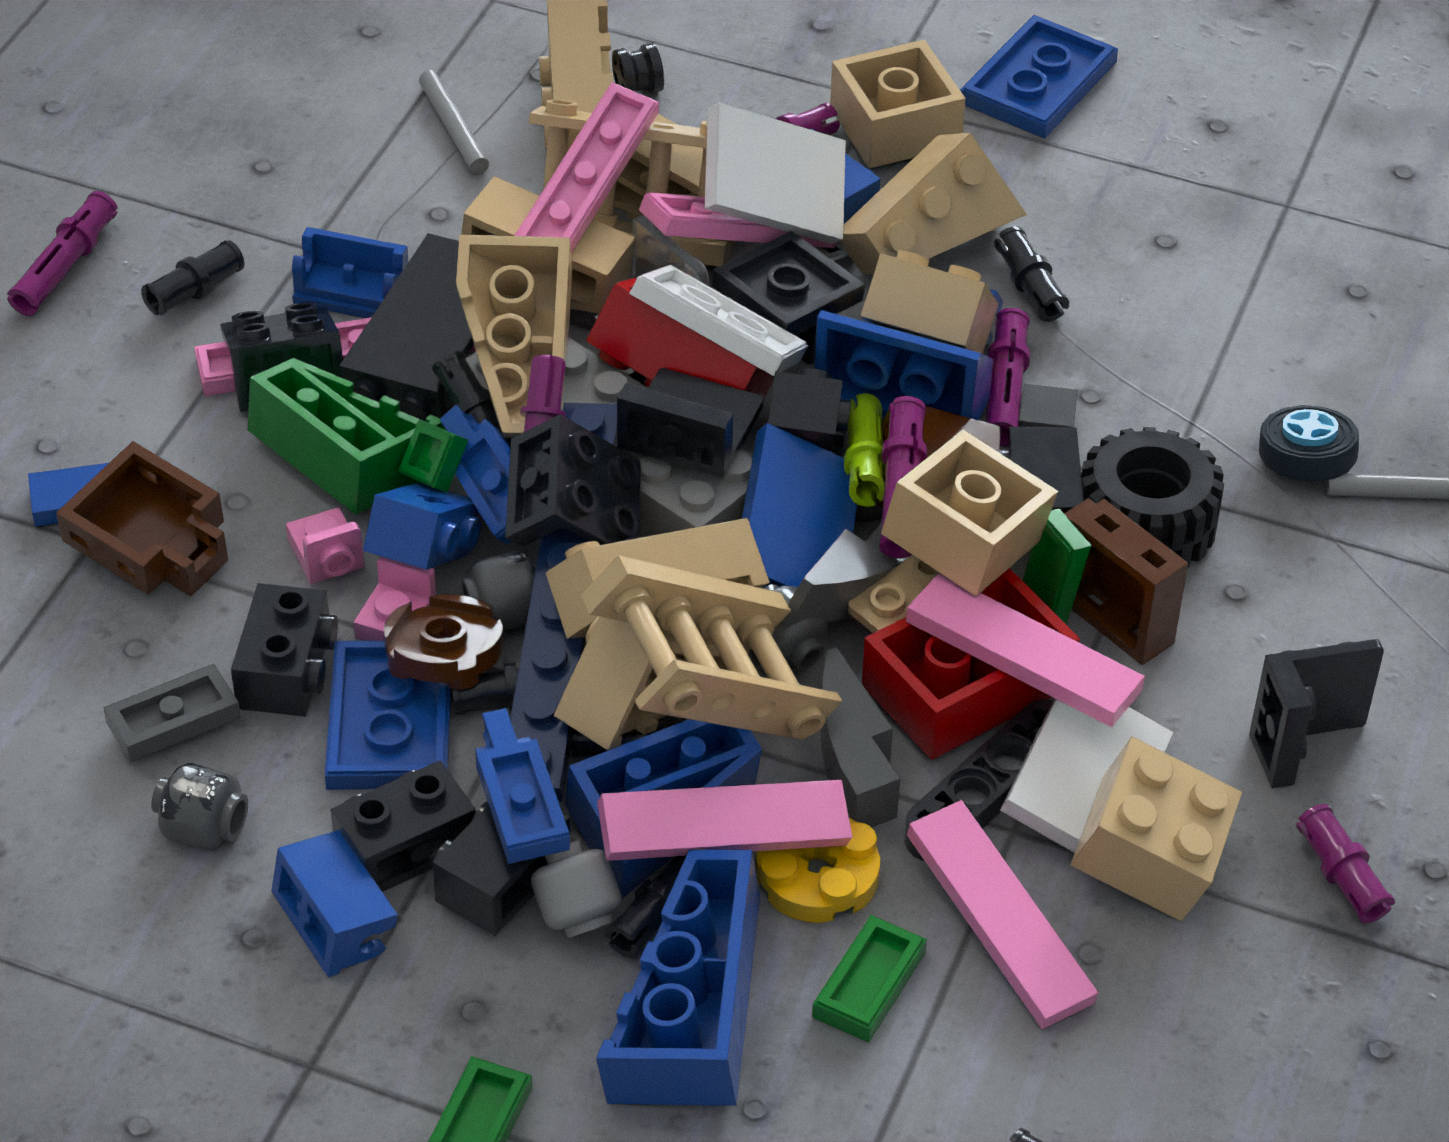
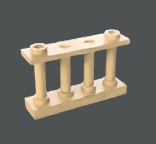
[529,99,733,266]
[580,555,843,740]

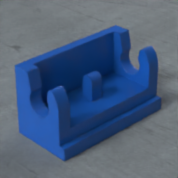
[292,227,408,318]
[271,830,398,977]

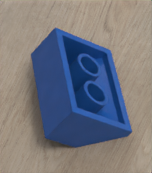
[814,310,993,420]

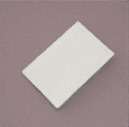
[704,102,846,244]
[629,265,808,376]
[1000,698,1173,853]

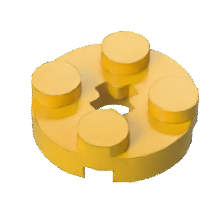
[756,818,880,923]

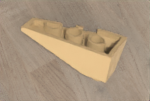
[456,235,572,438]

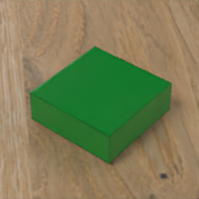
[398,419,468,492]

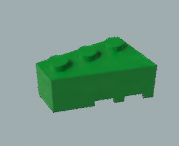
[247,358,445,515]

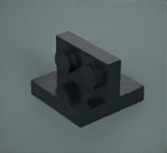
[712,231,865,364]

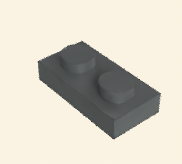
[103,663,241,763]

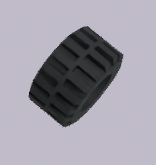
[1081,427,1225,568]

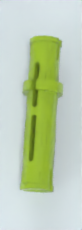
[844,393,886,507]

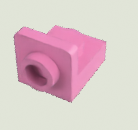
[286,507,364,584]
[354,556,436,641]

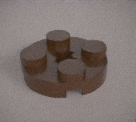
[384,594,503,690]

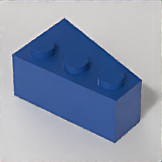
[565,719,762,899]

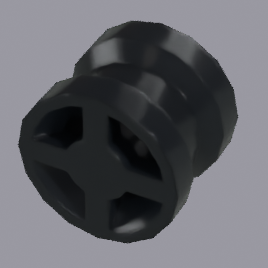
[612,42,664,93]

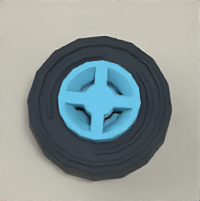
[1259,405,1359,482]

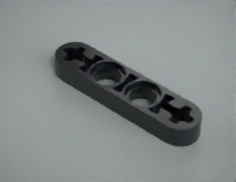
[904,699,1053,861]

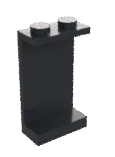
[339,233,474,421]

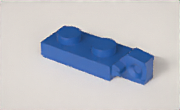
[440,405,512,545]
[475,708,570,864]

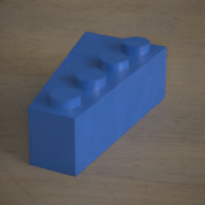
[596,850,760,1106]

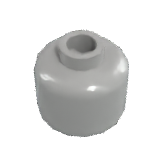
[531,840,622,938]

